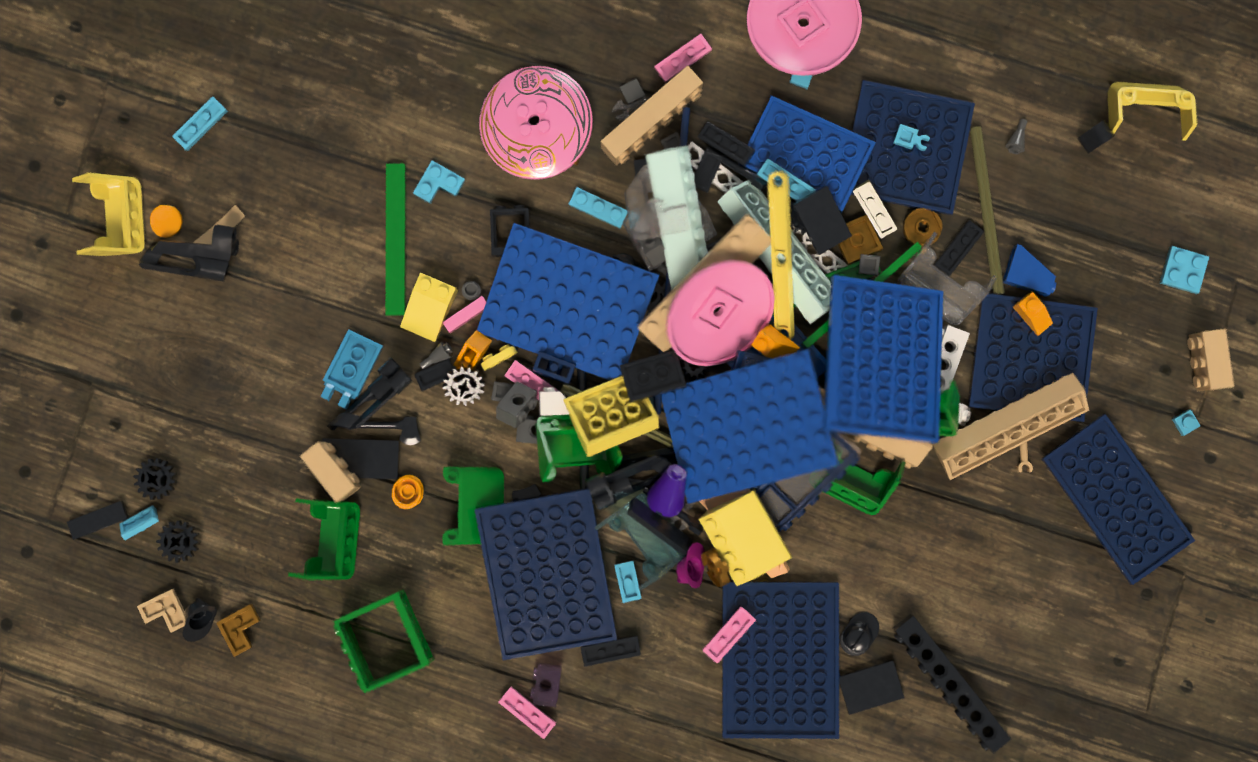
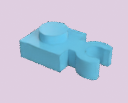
[893,124,930,151]

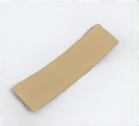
[194,205,245,244]

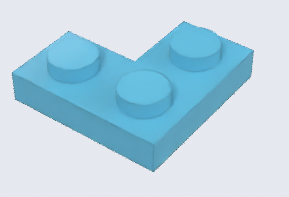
[413,161,465,203]

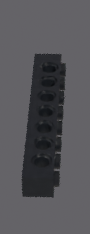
[893,614,1011,754]

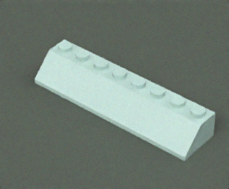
[646,146,708,290]
[717,180,831,324]

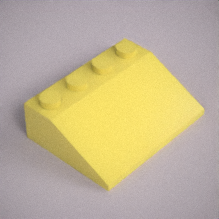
[563,376,659,457]
[699,490,792,586]

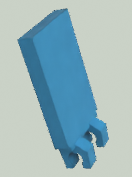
[320,329,384,410]

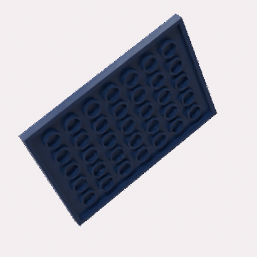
[475,488,617,660]
[722,582,839,739]

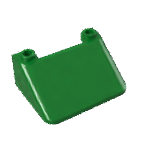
[536,415,622,482]
[442,467,504,545]

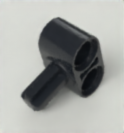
[1077,120,1115,154]

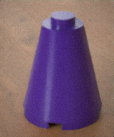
[646,465,687,517]

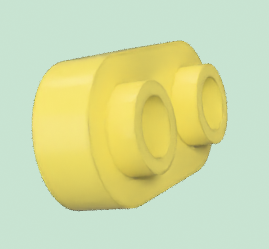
[481,344,518,371]

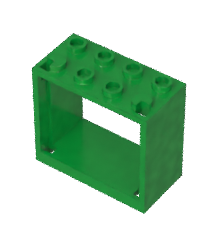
[333,589,435,693]

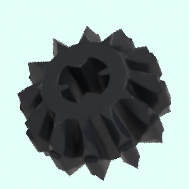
[679,360,710,382]

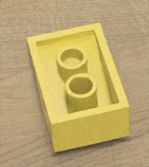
[400,273,458,342]

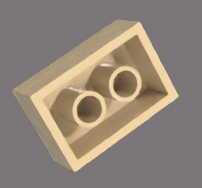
[1187,329,1234,391]
[300,442,361,502]

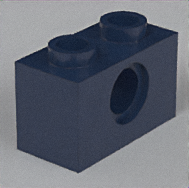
[533,352,576,384]

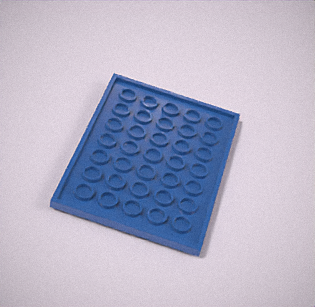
[477,223,659,380]
[824,275,944,444]
[662,350,839,504]

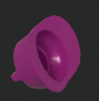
[676,542,705,588]

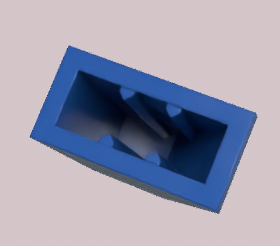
[1003,244,1057,297]

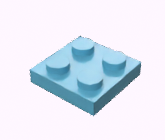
[1160,246,1209,294]

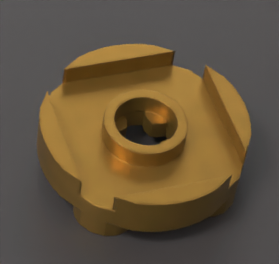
[903,208,942,247]
[701,548,730,587]

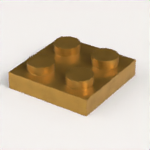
[838,214,883,265]

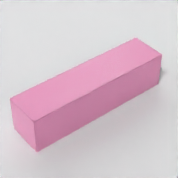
[442,296,486,333]

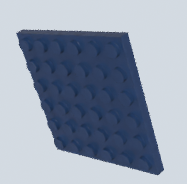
[851,80,975,215]
[968,293,1098,422]

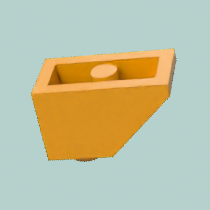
[1013,292,1053,336]
[751,324,800,359]
[453,330,492,370]

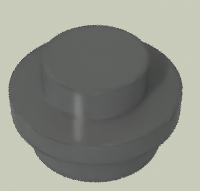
[462,281,481,300]

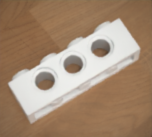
[940,325,970,392]

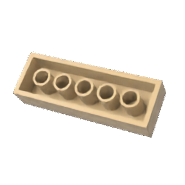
[601,65,703,166]

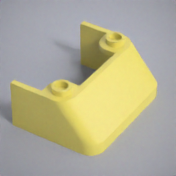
[1108,82,1197,141]
[72,173,145,256]

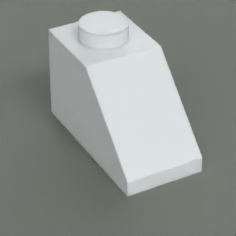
[539,387,569,415]

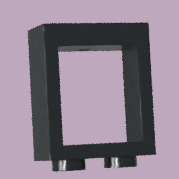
[490,205,530,258]

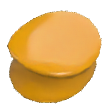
[150,205,183,238]
[392,475,424,509]

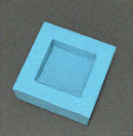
[1172,409,1200,436]

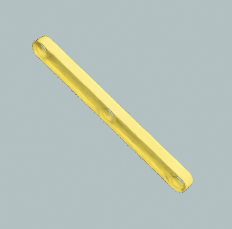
[768,171,795,340]

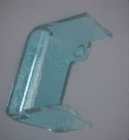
[595,493,685,591]

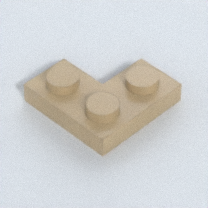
[137,589,186,632]

